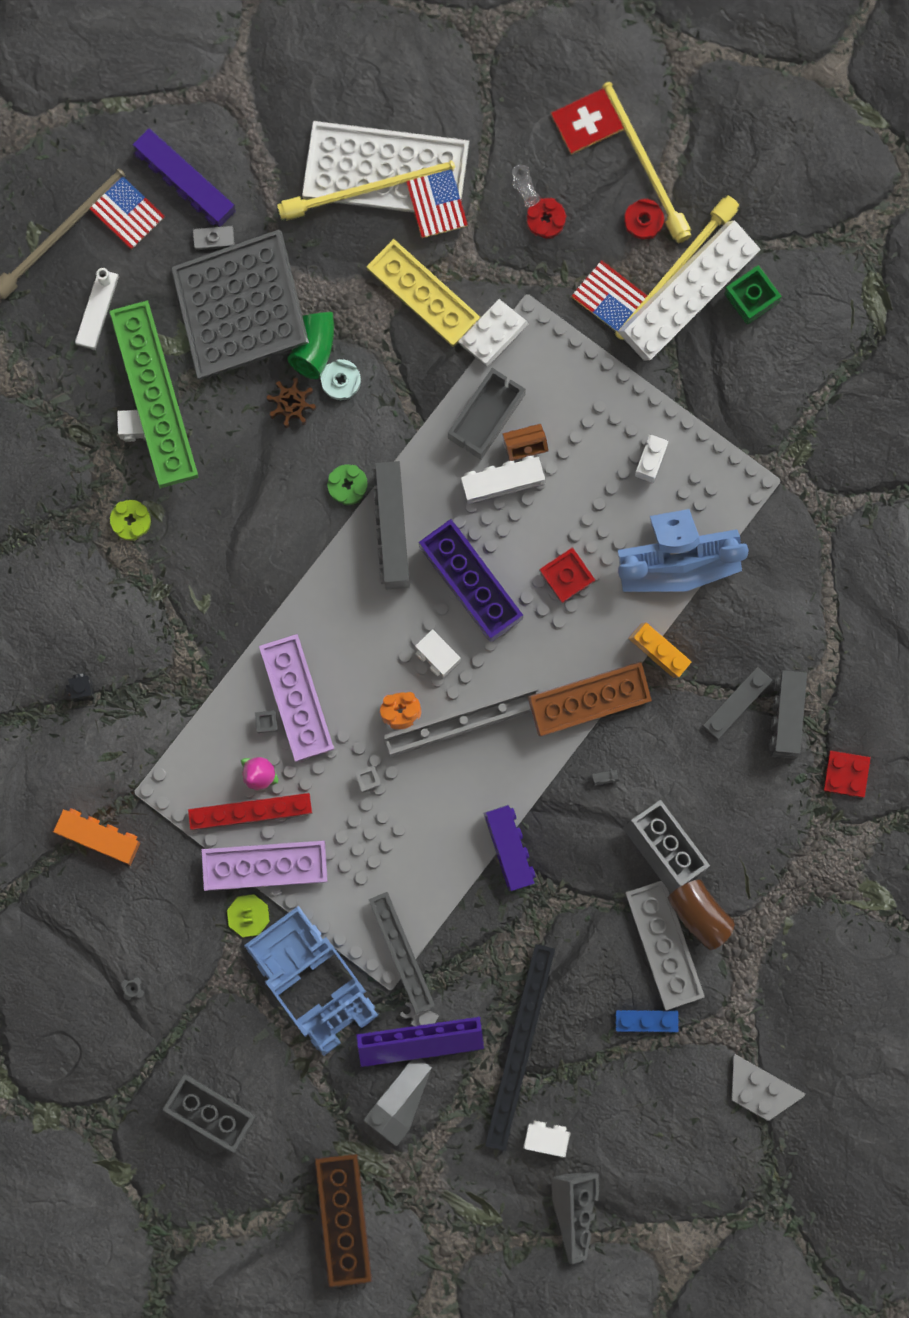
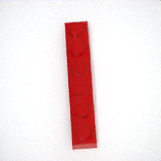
[188,793,313,830]

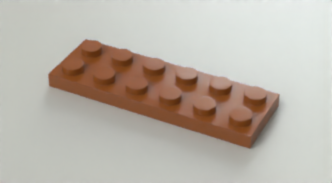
[528,662,652,736]

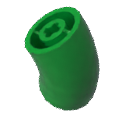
[288,312,334,379]

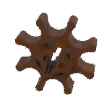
[266,378,316,428]

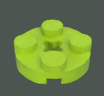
[110,500,151,541]

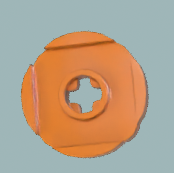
[380,692,422,730]

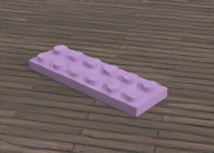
[259,634,334,762]
[202,841,328,891]

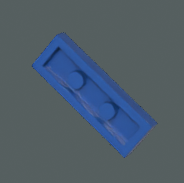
[616,1011,678,1032]

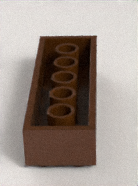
[315,1154,372,1287]

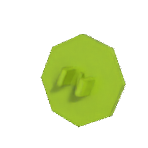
[227,894,270,937]

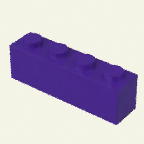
[483,805,536,891]

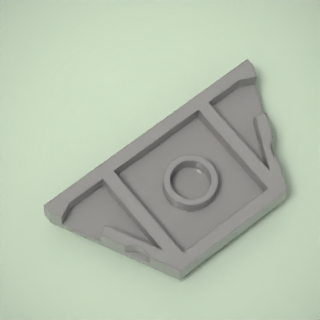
[732,1054,805,1121]

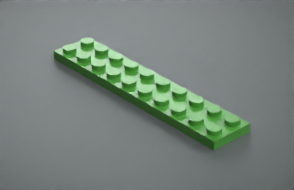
[110,301,199,488]

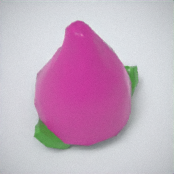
[241,757,279,791]

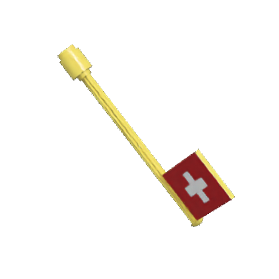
[551,82,692,243]

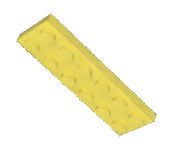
[367,239,480,347]

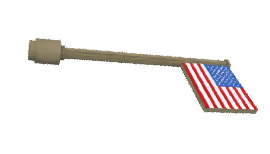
[0,169,165,301]

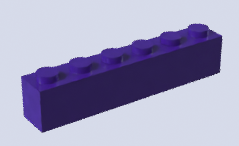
[133,128,236,227]
[357,1017,484,1067]

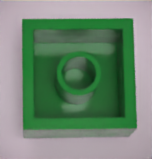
[724,265,782,325]

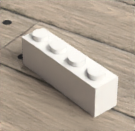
[461,456,545,504]

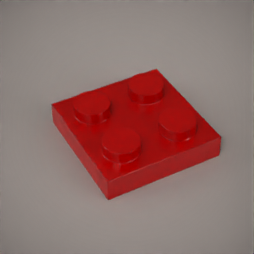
[539,547,595,603]
[823,751,871,798]

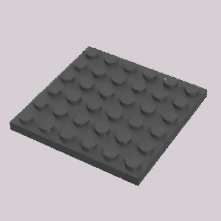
[172,230,309,380]

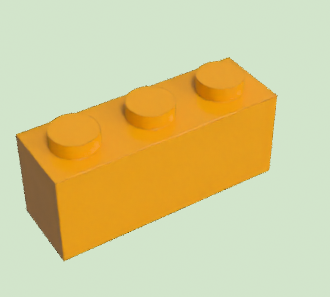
[628,622,691,678]

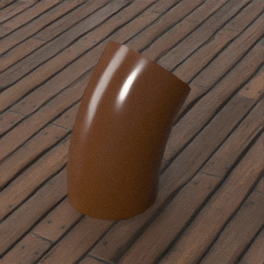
[667,880,735,950]

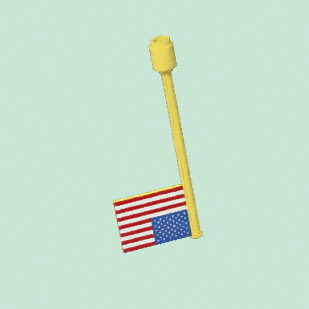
[277,160,468,238]
[571,196,739,340]

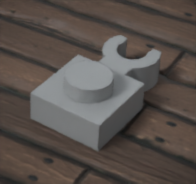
[400,1002,439,1026]

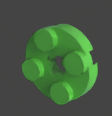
[328,465,368,505]

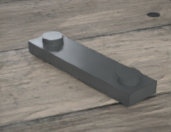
[703,667,773,740]

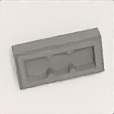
[193,226,234,250]

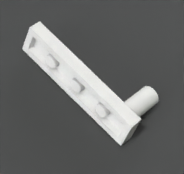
[75,268,119,350]

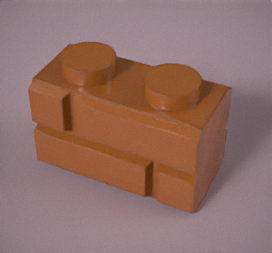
[502,424,549,461]

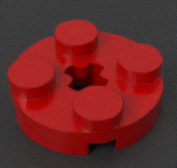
[527,198,566,239]
[624,199,664,239]

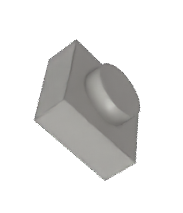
[355,766,381,792]

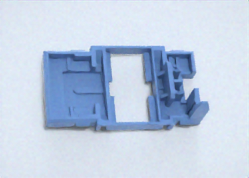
[244,906,378,1056]

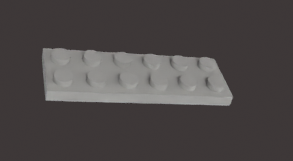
[625,881,705,1011]

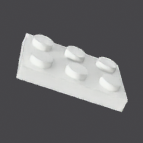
[458,299,528,367]

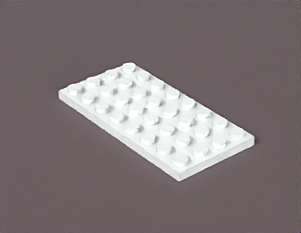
[302,121,469,213]

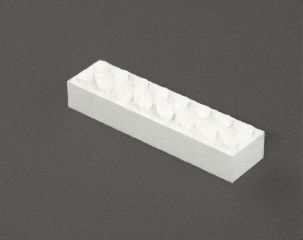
[618,220,761,361]

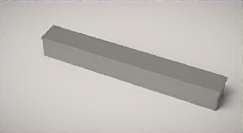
[383,686,539,757]

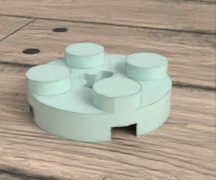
[321,359,361,400]

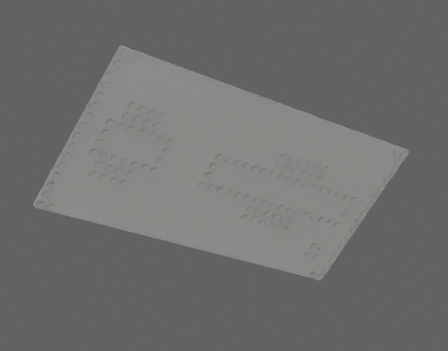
[135,294,780,990]

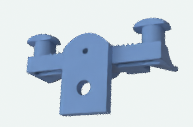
[618,509,748,592]

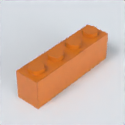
[53,808,140,866]

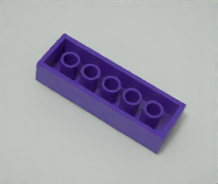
[418,519,523,643]

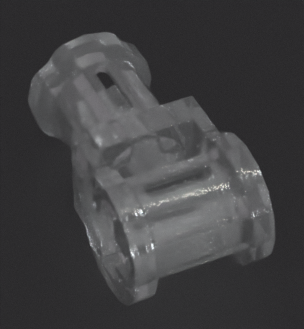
[512,165,541,207]

